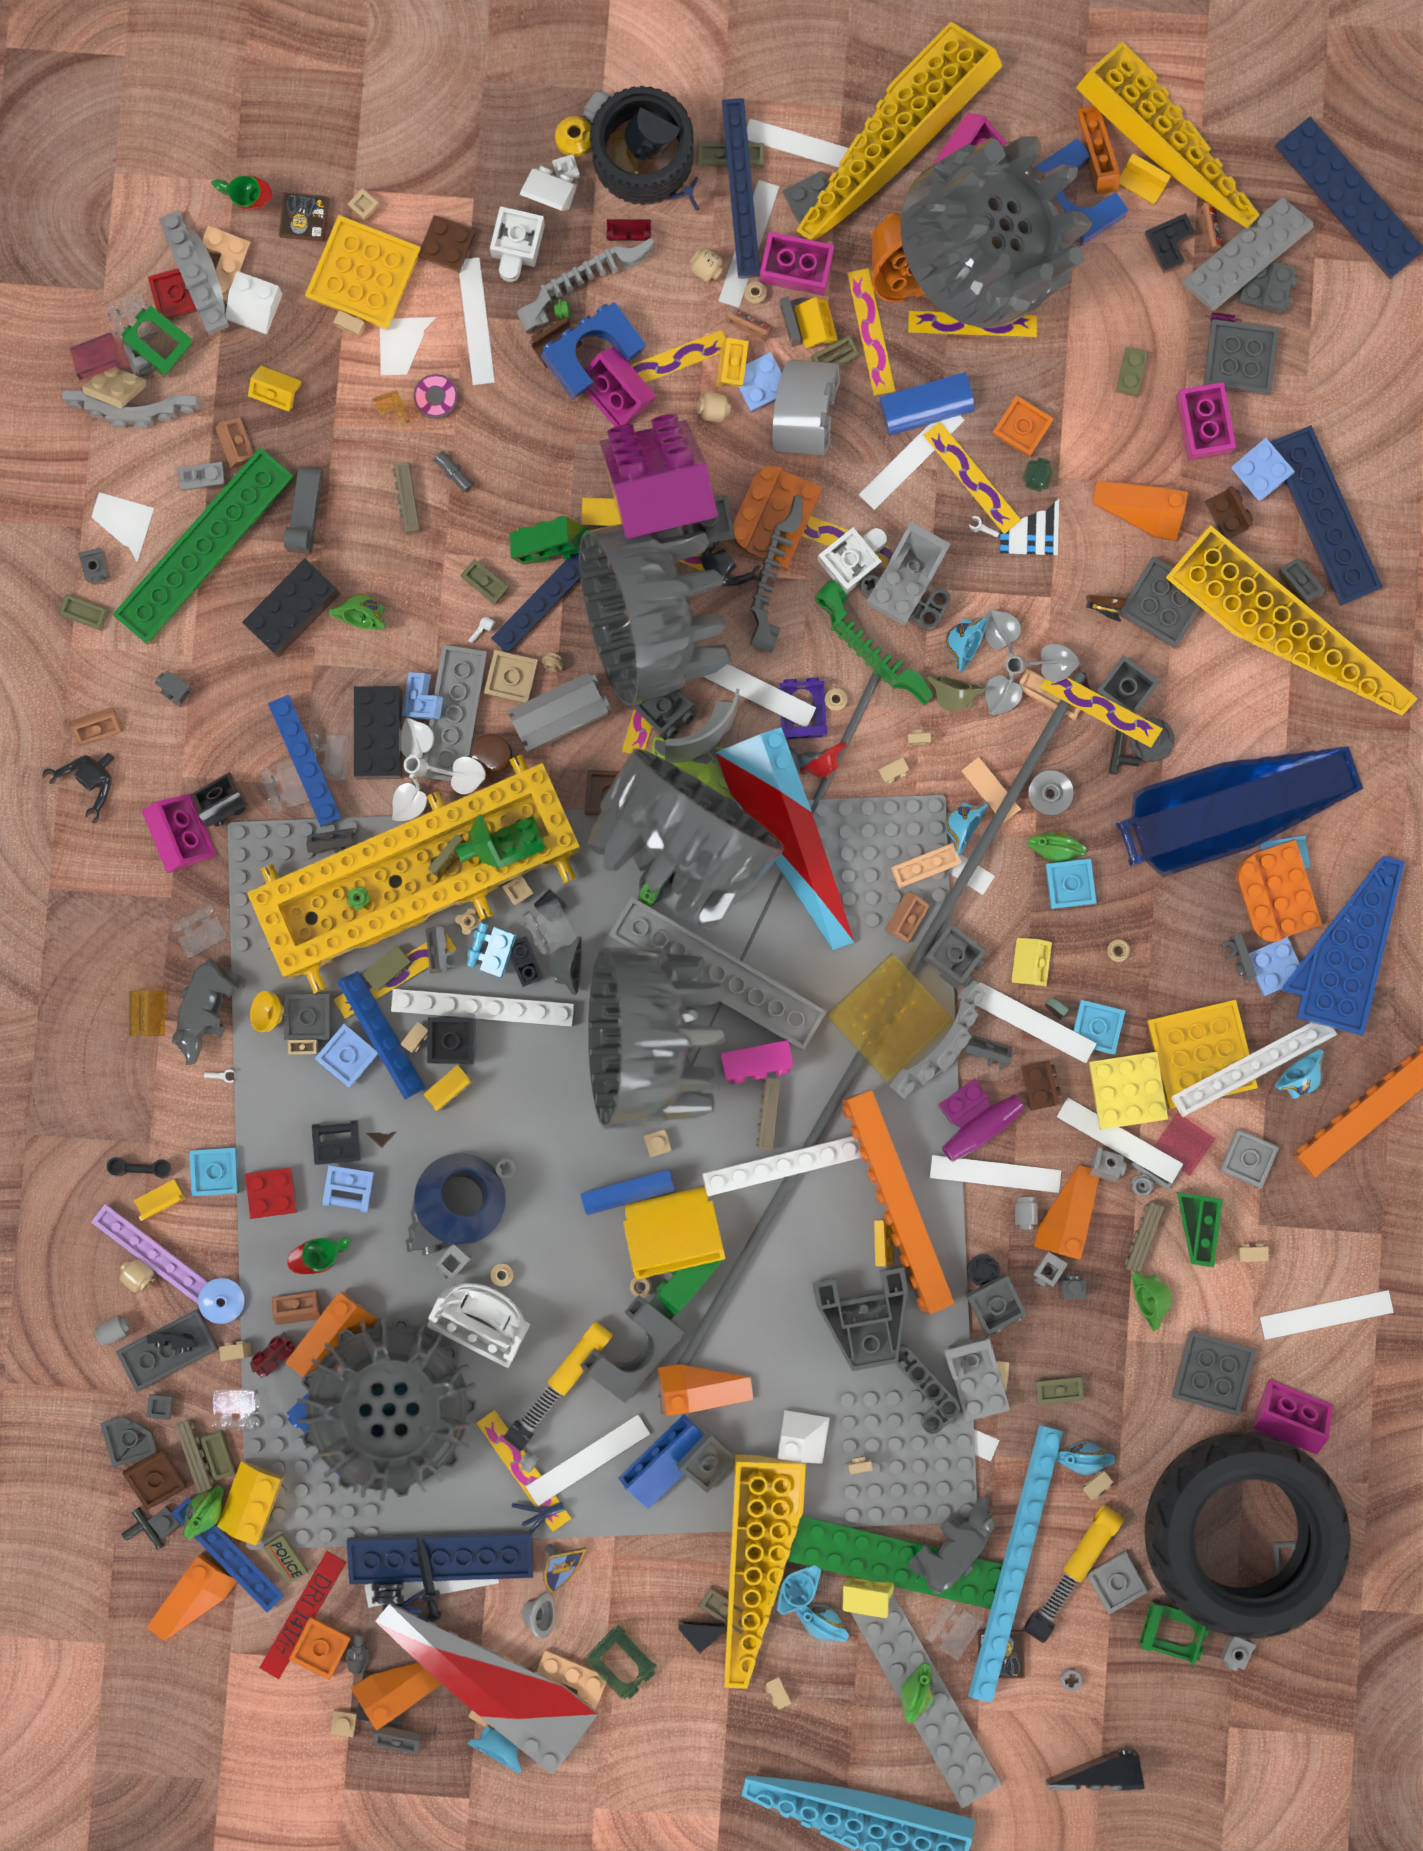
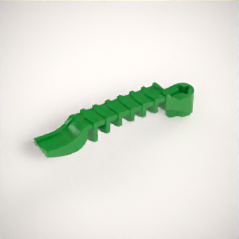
[814,580,933,705]

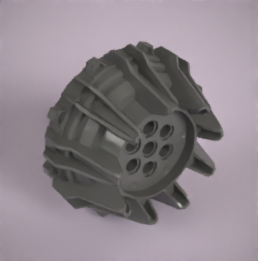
[297,1317,477,1501]

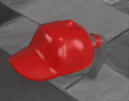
[789,742,847,778]

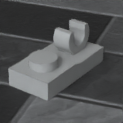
[178,462,226,491]

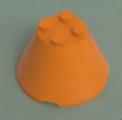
[870,212,925,302]

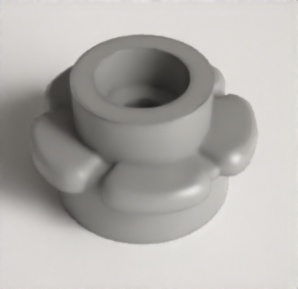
[1132,1174,1154,1196]
[519,1451,540,1473]

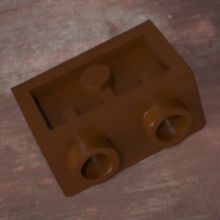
[530,317,582,369]
[1205,486,1253,540]
[1021,1061,1062,1111]

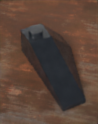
[1046,1747,1145,1791]

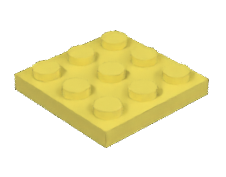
[1089,1052,1168,1130]

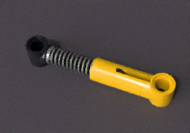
[502,1320,613,1452]
[1023,1504,1124,1643]

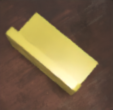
[1012,938,1052,987]
[843,1576,894,1618]

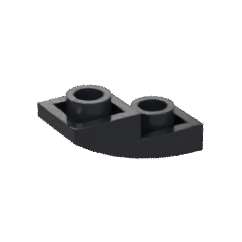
[510,936,544,987]
[146,1332,199,1353]

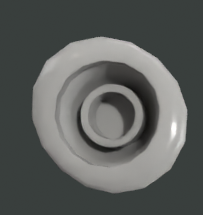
[522,1592,556,1639]

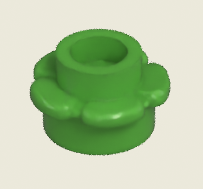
[554,299,570,319]
[347,887,370,909]

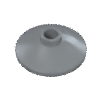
[1028,770,1074,815]

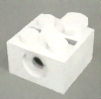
[490,206,545,282]
[817,528,887,594]

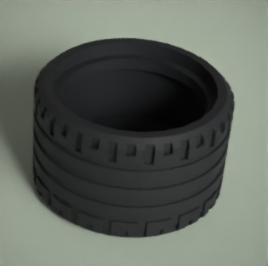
[590,86,694,205]

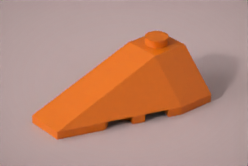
[1092,481,1188,541]
[1033,1165,1099,1260]
[286,1291,378,1377]
[657,1364,753,1416]
[146,1552,237,1641]
[351,1662,441,1730]

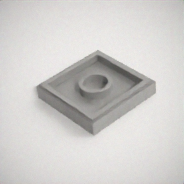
[1219,1129,1279,1189]
[1087,1550,1149,1614]

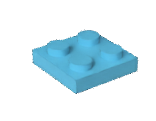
[1045,859,1097,909]
[1073,1000,1125,1055]
[189,1148,239,1196]

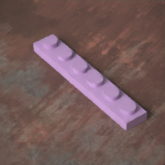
[91,1204,209,1304]

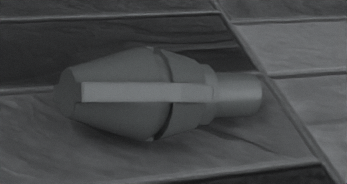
[346,1632,369,1674]

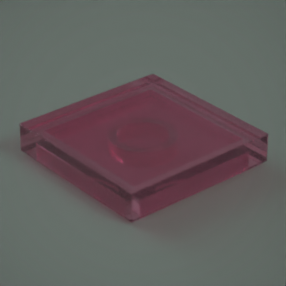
[70,332,121,380]
[1153,1113,1215,1176]

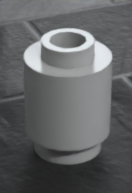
[582,90,610,125]
[1015,1197,1038,1230]
[94,1315,131,1346]

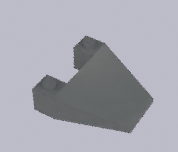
[812,1266,908,1371]

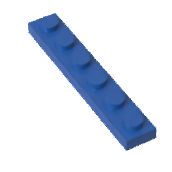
[268,694,342,827]
[337,971,426,1100]
[171,1497,284,1613]

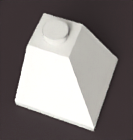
[777,1410,830,1463]

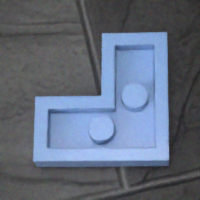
[401,672,443,720]

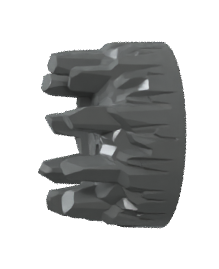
[901,136,1092,328]
[579,524,731,706]
[587,748,784,930]
[588,947,726,1129]

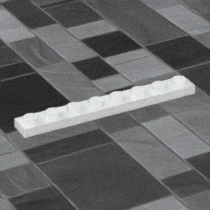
[391,989,574,1027]
[1171,1022,1337,1118]
[702,1136,860,1196]

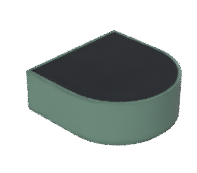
[1044,998,1068,1020]

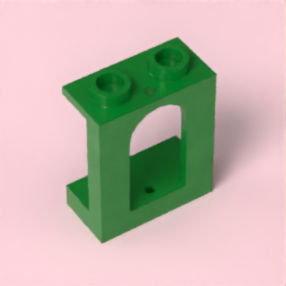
[121,305,193,378]
[1138,1600,1209,1665]

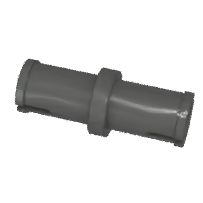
[433,451,474,493]

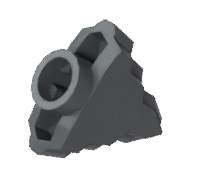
[406,1201,445,1256]

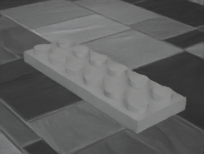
[1182,197,1313,312]
[421,645,488,782]

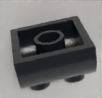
[625,107,681,161]
[191,772,248,827]

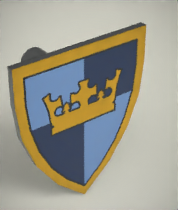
[543,1544,586,1594]

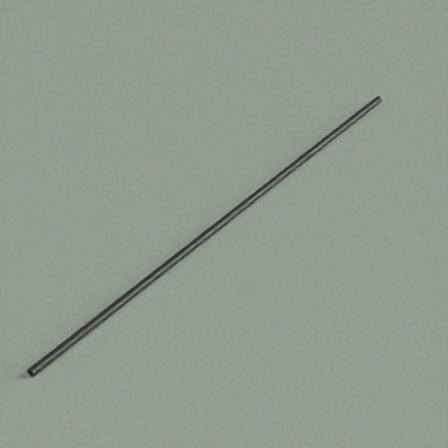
[658,671,1087,1398]

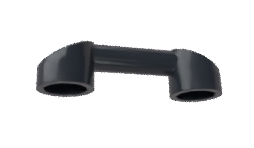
[107,1157,171,1179]

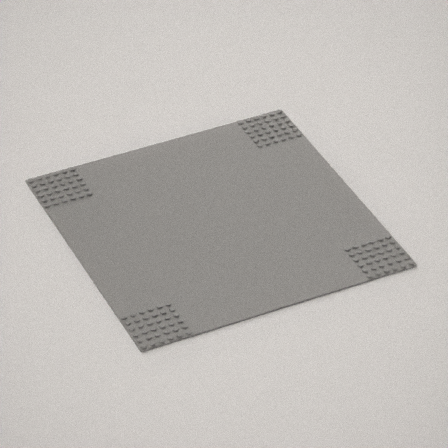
[228,795,977,1550]

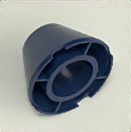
[414,1153,506,1245]

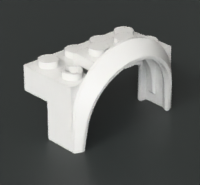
[427,1282,531,1368]

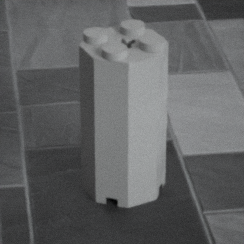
[507,672,611,754]

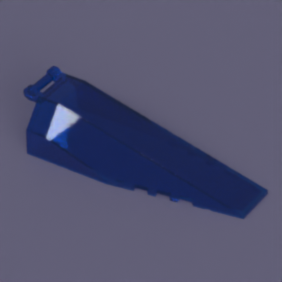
[1115,746,1363,878]

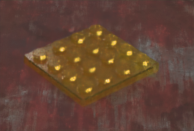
[826,953,953,1082]

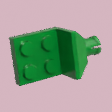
[455,814,546,869]

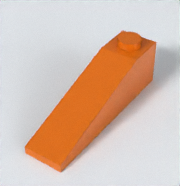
[1077,106,1120,195]

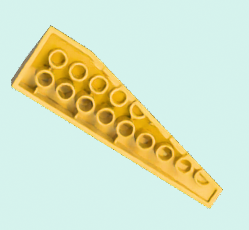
[1076,42,1260,228]
[724,1454,806,1689]

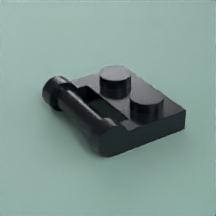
[312,1120,361,1165]

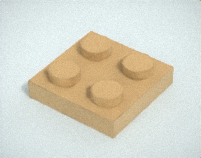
[83,365,146,409]
[484,650,539,703]

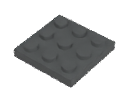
[1203,319,1279,395]
[1119,556,1201,649]
[1171,1330,1256,1416]

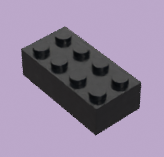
[242,558,340,657]
[354,686,402,780]

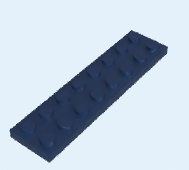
[1275,116,1423,279]
[1270,425,1383,606]
[347,1531,534,1584]

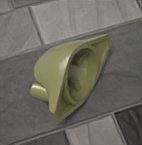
[927,674,985,711]

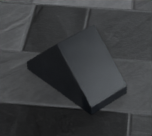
[678,1620,725,1654]

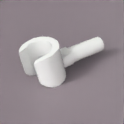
[969,516,999,537]
[468,617,495,644]
[204,1069,235,1083]

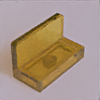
[613,132,639,174]
[372,390,410,425]
[129,990,165,1036]

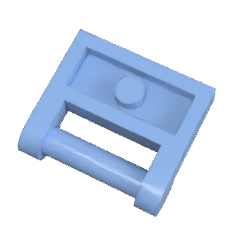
[322,1165,375,1213]

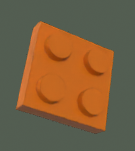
[992,395,1054,458]
[289,1616,352,1680]

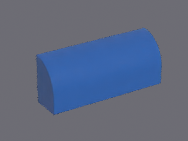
[879,372,974,436]
[580,1169,675,1215]
[618,1414,704,1509]

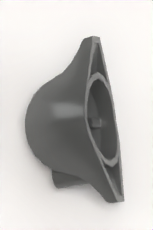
[548,937,582,995]

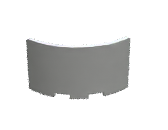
[773,360,840,455]
[665,689,740,763]

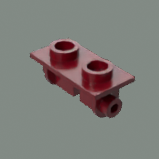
[606,219,651,241]
[250,1332,296,1378]

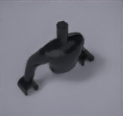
[700,541,761,586]
[42,753,114,823]

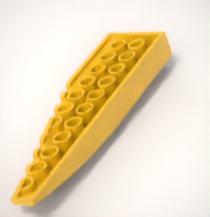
[796,22,1002,241]
[1165,524,1418,716]

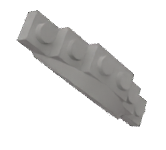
[159,210,229,335]
[62,390,201,429]
[889,979,986,1100]

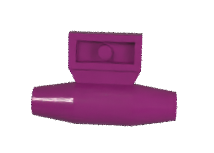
[938,1078,1025,1162]

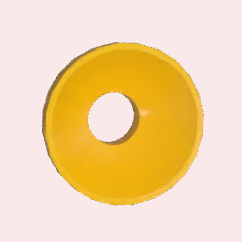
[555,116,591,157]
[250,991,284,1032]

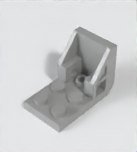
[866,522,950,626]
[944,1335,1010,1422]

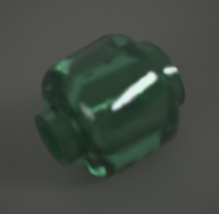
[1022,457,1055,492]

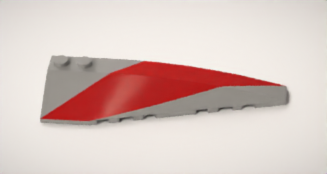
[376,1604,598,1774]

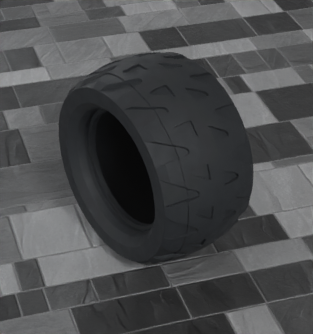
[1144,1432,1351,1638]

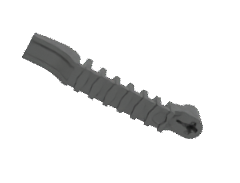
[749,495,802,653]

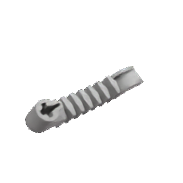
[517,238,654,334]

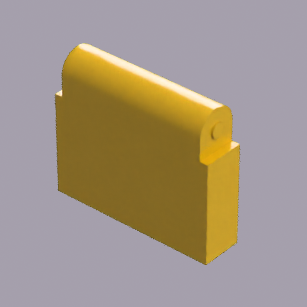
[623,1186,726,1280]

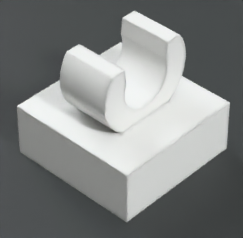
[552,154,580,180]

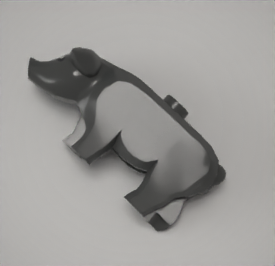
[172,959,245,1065]
[908,1497,995,1595]

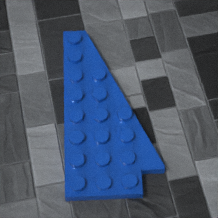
[1280,856,1405,1036]

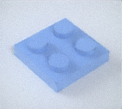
[738,352,782,413]
[1231,438,1295,502]
[1249,937,1300,996]
[314,1024,378,1088]

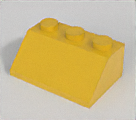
[217,1461,284,1546]

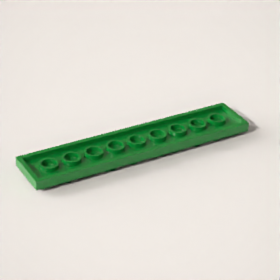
[112,448,295,645]
[787,1515,1003,1609]

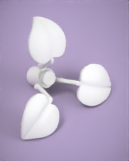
[392,718,486,821]

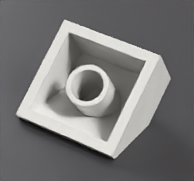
[520,166,578,211]
[225,271,283,335]

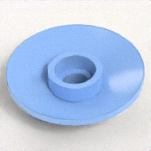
[198,1278,245,1324]

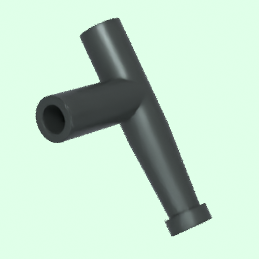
[1109,729,1140,775]
[121,1507,165,1550]

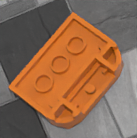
[733,466,823,570]
[1235,839,1322,942]

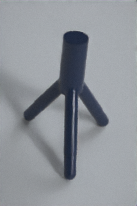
[670,177,699,211]
[511,1502,565,1533]
[382,1590,434,1623]

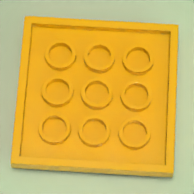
[305,215,421,330]
[1147,1000,1258,1109]

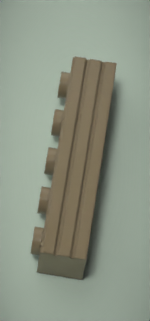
[393,462,421,535]
[756,1078,780,1151]
[1123,1202,1164,1273]
[175,1419,215,1493]

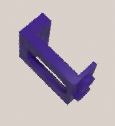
[779,678,828,740]

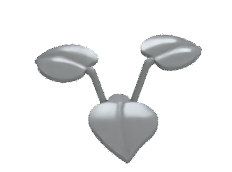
[984,610,1080,715]

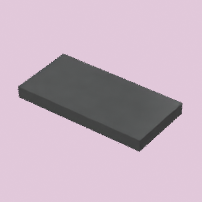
[116,1309,219,1392]

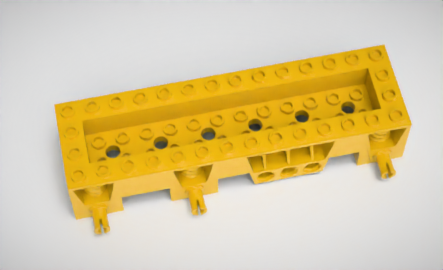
[247,755,582,994]

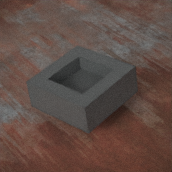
[146,1394,174,1420]
[148,1506,180,1539]

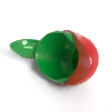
[211,175,272,210]
[287,1237,351,1275]

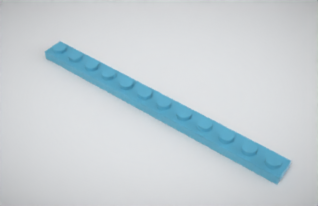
[968,1425,1063,1703]

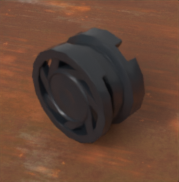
[967,1254,1000,1286]
[371,1583,404,1604]

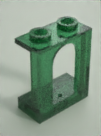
[583,1625,657,1700]

